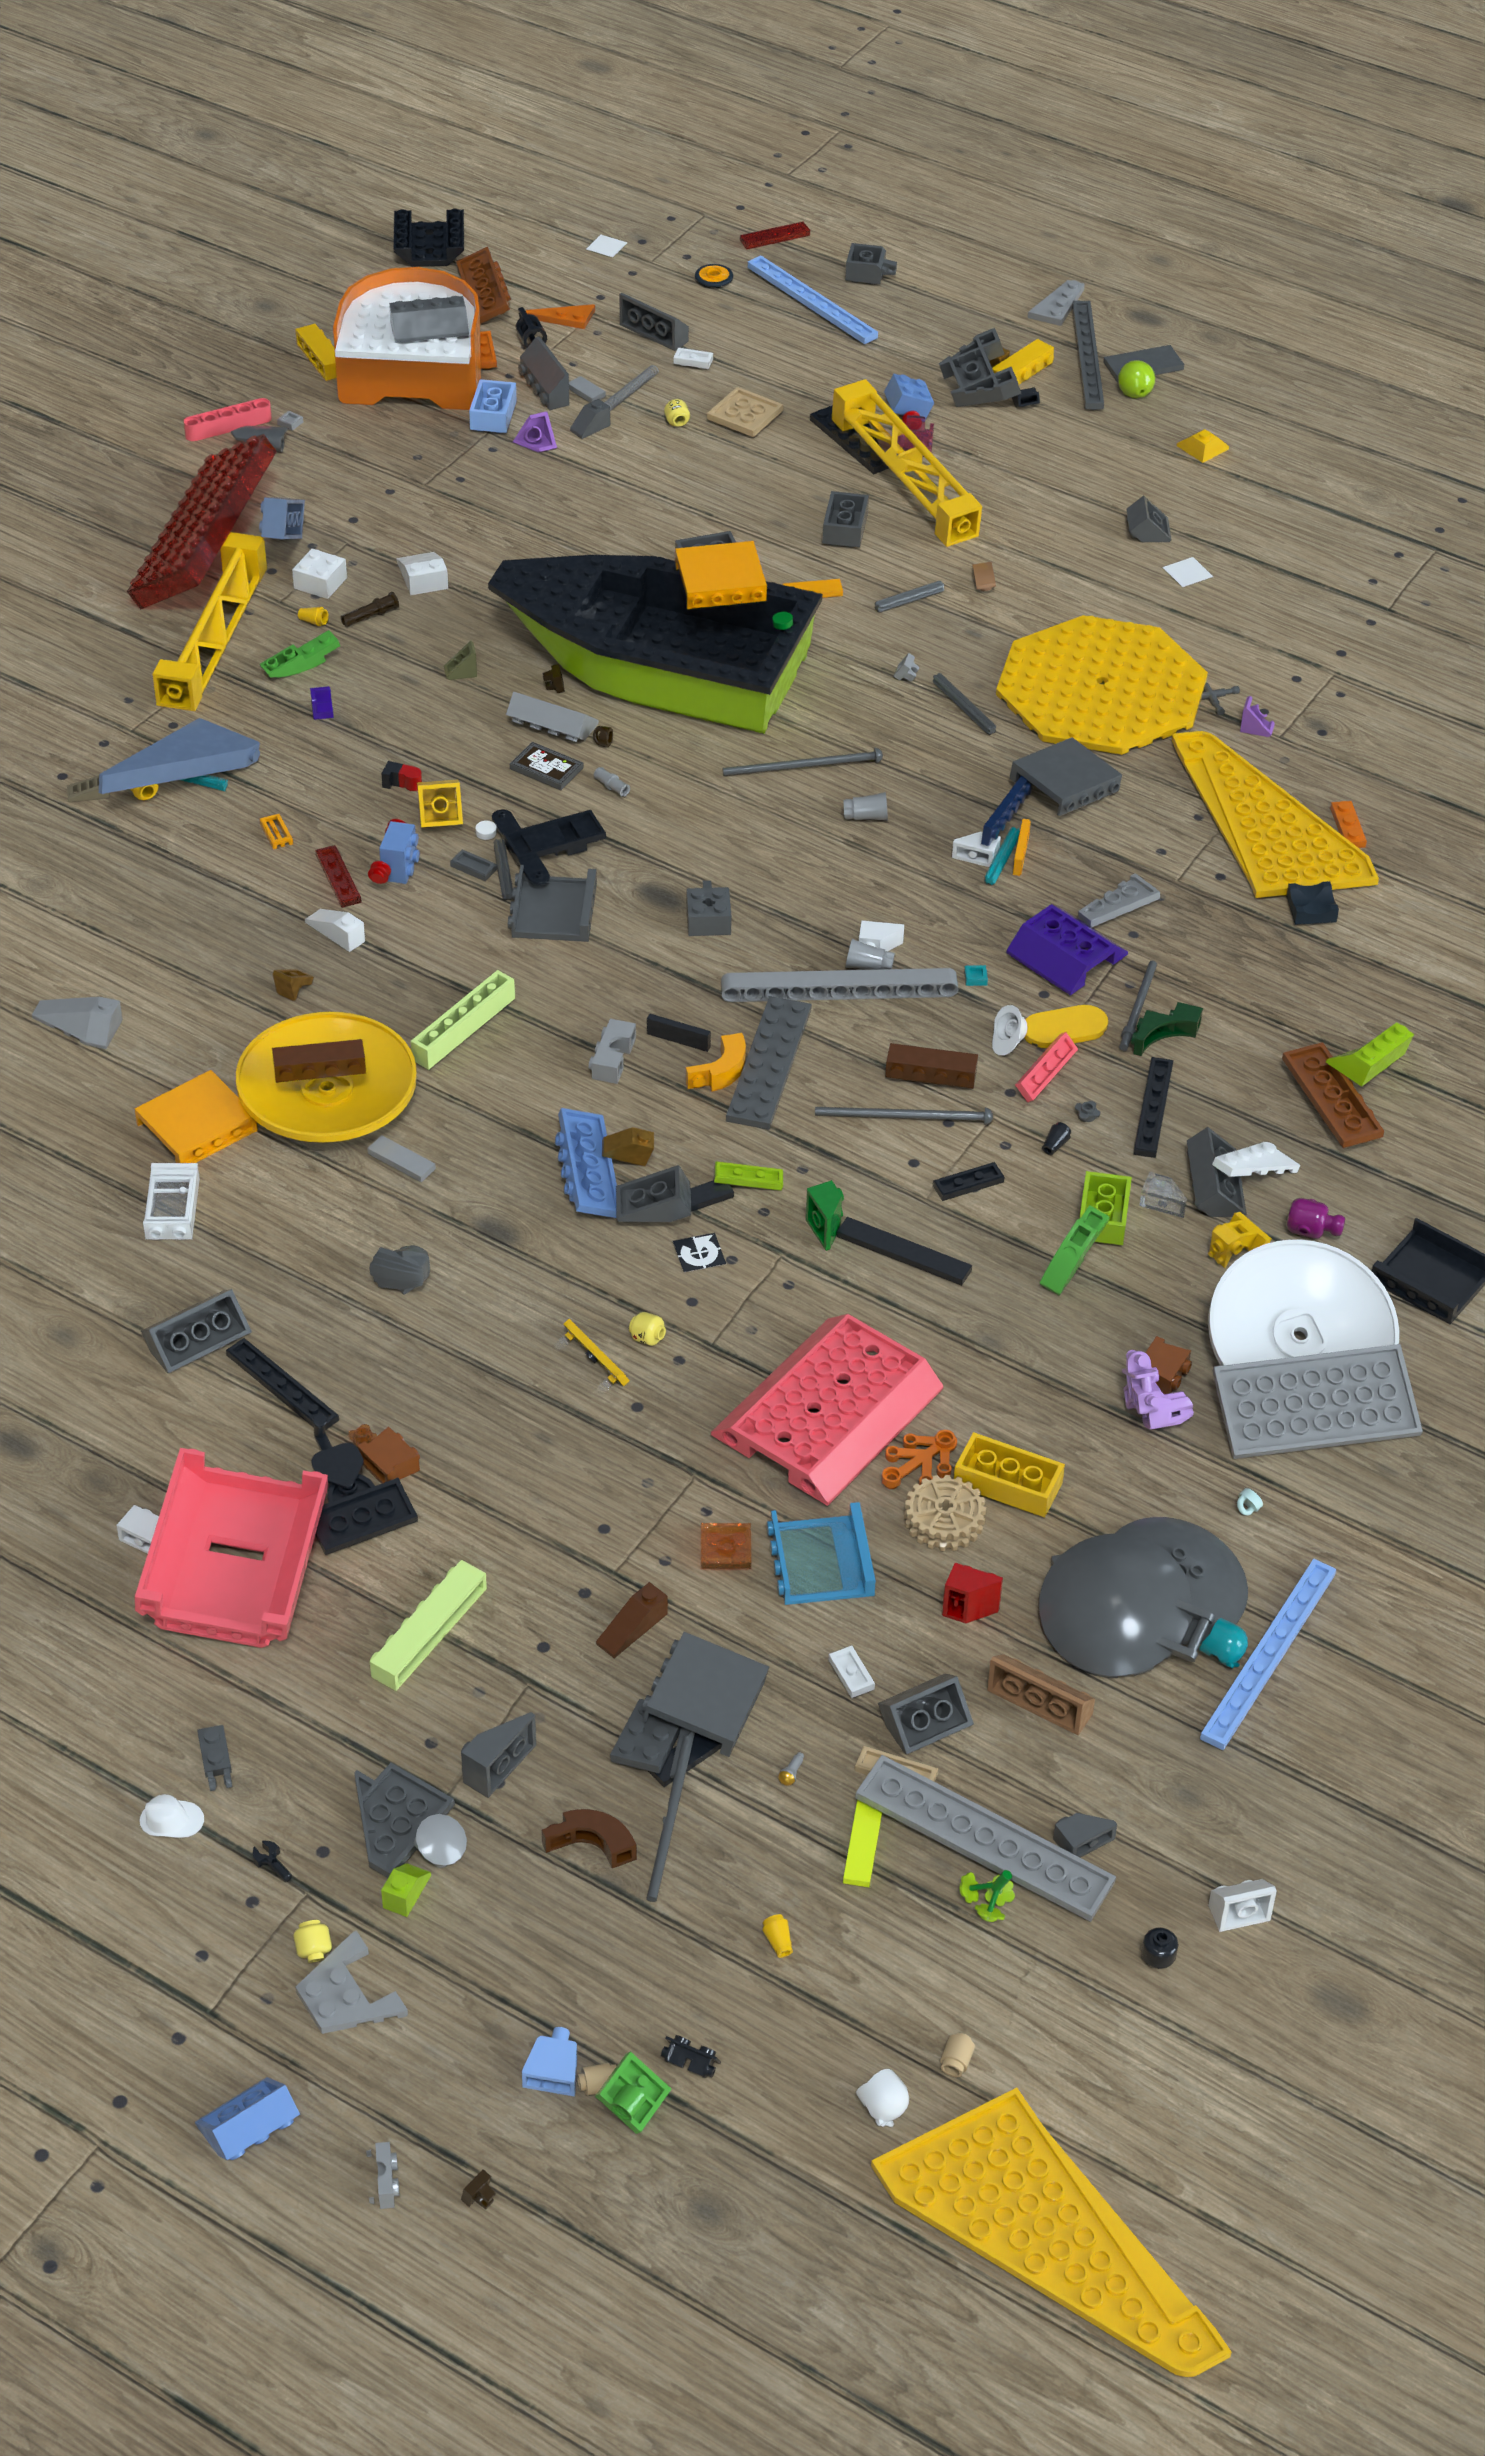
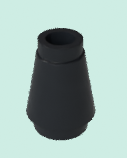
[1042,1122,1071,1155]

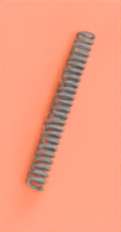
[604,365,659,411]

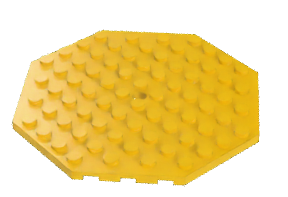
[996,615,1208,755]

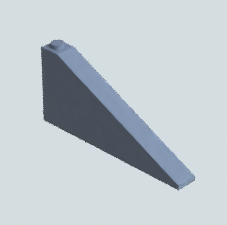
[99,718,260,794]

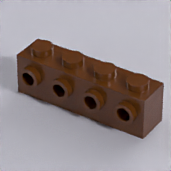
[272,1039,366,1083]
[885,1043,978,1089]

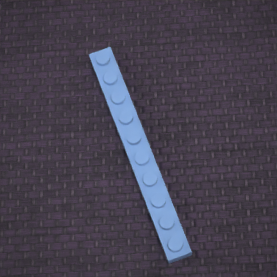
[748,256,878,344]
[1200,1559,1336,1751]

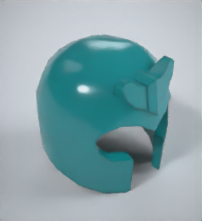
[1199,1618,1248,1668]

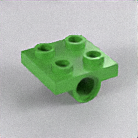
[595,2051,671,2134]

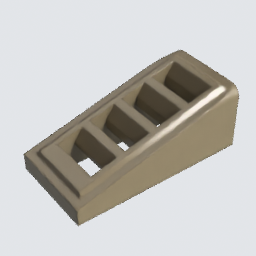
[67,775,110,802]

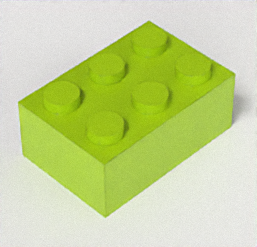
[1079,1171,1132,1245]

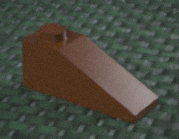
[596,1582,668,1659]

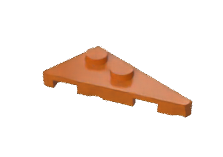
[526,304,595,329]

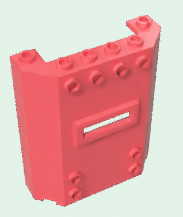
[135,1448,328,1648]

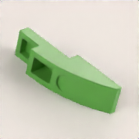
[260,630,340,677]
[1040,1205,1109,1296]

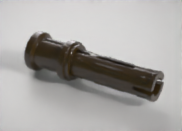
[341,592,399,627]

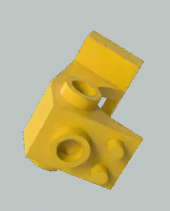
[1208,1212,1272,1268]

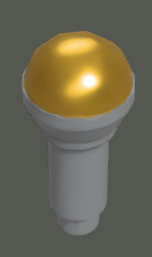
[778,1752,804,1786]

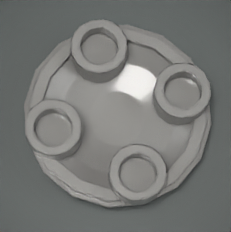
[413,1814,467,1868]

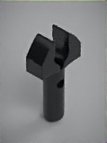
[253,1840,292,1882]

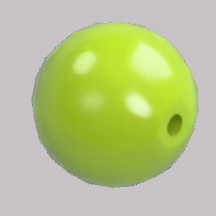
[1118,360,1155,398]

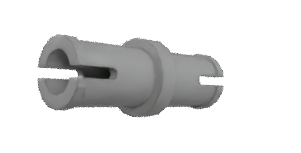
[594,767,630,796]

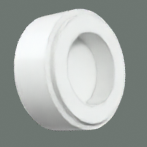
[476,821,497,840]

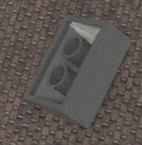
[878,1674,974,1754]

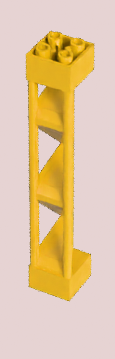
[153,532,267,711]

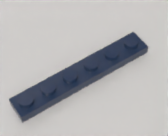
[981,776,1032,846]

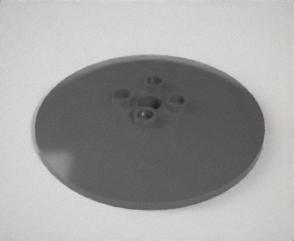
[1116,1517,1248,1645]

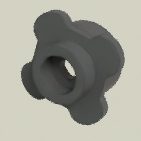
[1075,1101,1101,1122]

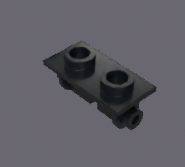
[661,2035,721,2078]

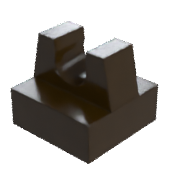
[542,664,565,693]
[461,2169,496,2210]

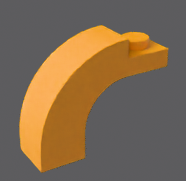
[686,1033,746,1092]

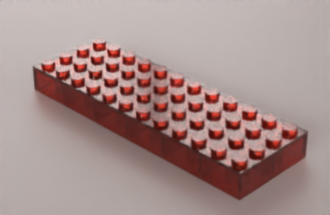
[127,434,277,610]

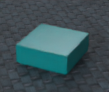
[964,965,988,986]

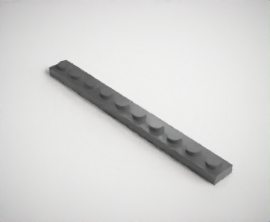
[1072,301,1104,410]

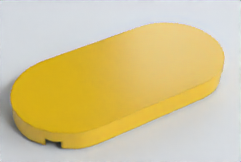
[1024,1005,1108,1048]

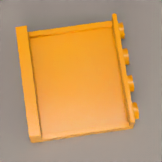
[675,541,767,609]
[135,1070,258,1163]

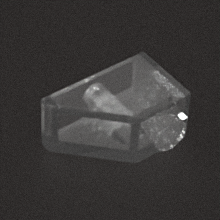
[1140,1172,1187,1218]

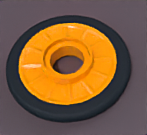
[695,264,733,287]

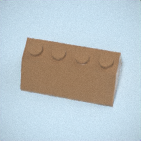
[987,1654,1095,1736]

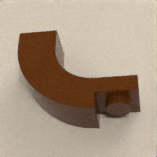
[542,1809,637,1868]

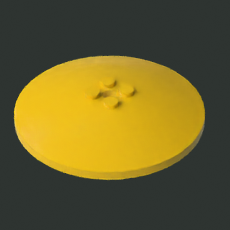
[236,1012,417,1142]

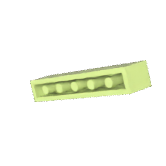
[411,970,515,1070]

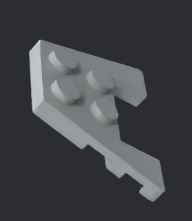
[295,1930,408,2034]

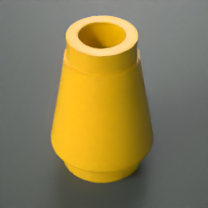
[298,607,329,626]
[762,1914,793,1958]

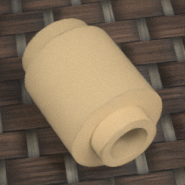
[940,2033,975,2077]
[577,2063,617,2096]

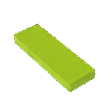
[714,1161,783,1191]

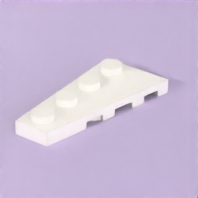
[1212,1142,1300,1177]

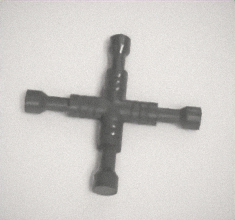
[1201,682,1240,715]

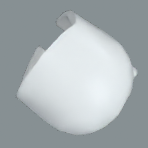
[856,2069,909,2127]

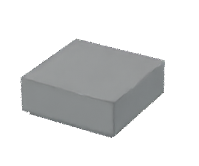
[277,411,303,431]

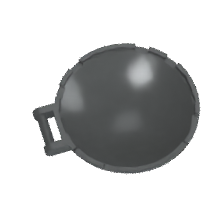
[1039,1533,1215,1678]

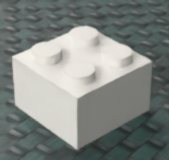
[292,549,347,599]

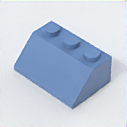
[195,2077,300,2160]

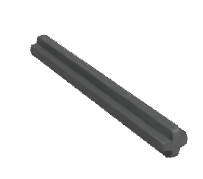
[933,673,996,735]

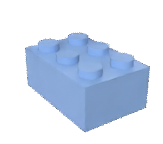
[469,379,517,433]

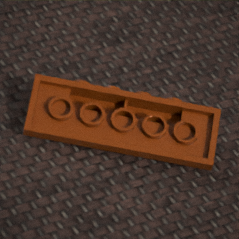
[456,246,511,324]
[1282,1042,1384,1148]

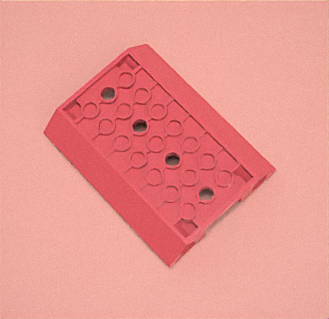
[711,1314,943,1506]

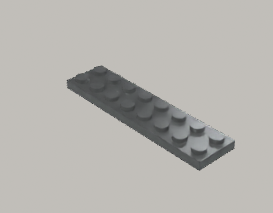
[726,996,812,1130]

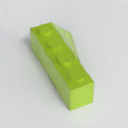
[1326,1022,1414,1087]

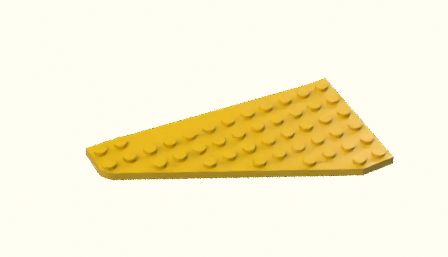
[1172,731,1379,898]
[871,2088,1232,2377]

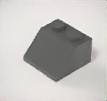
[1126,495,1172,542]

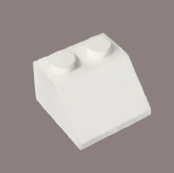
[1208,1879,1277,1932]

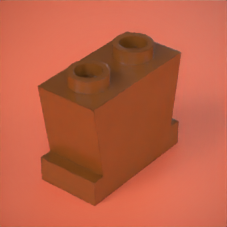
[1145,1336,1192,1394]
[357,1426,420,1484]

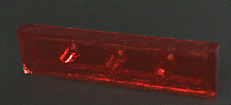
[740,221,810,249]
[315,845,362,908]

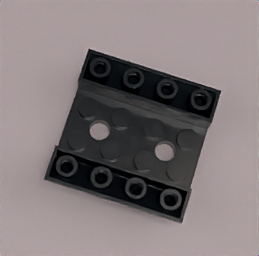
[393,208,464,267]

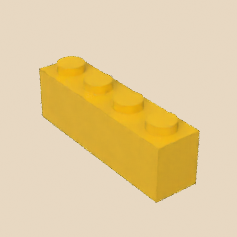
[295,324,337,381]
[992,339,1054,384]

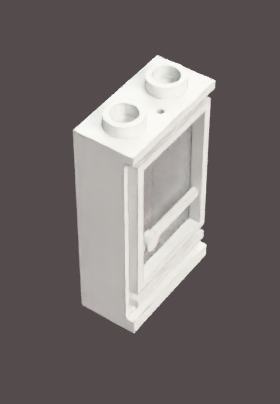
[143,1163,200,1240]

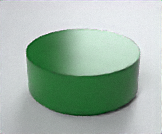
[773,612,793,630]

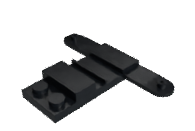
[492,809,606,885]

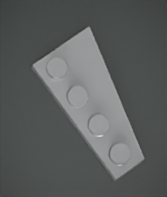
[1028,280,1085,326]
[1078,873,1160,928]

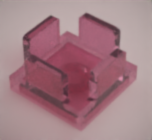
[897,415,934,457]

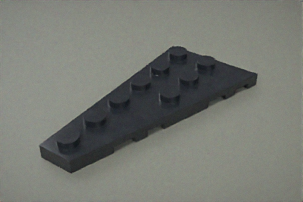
[810,405,889,475]

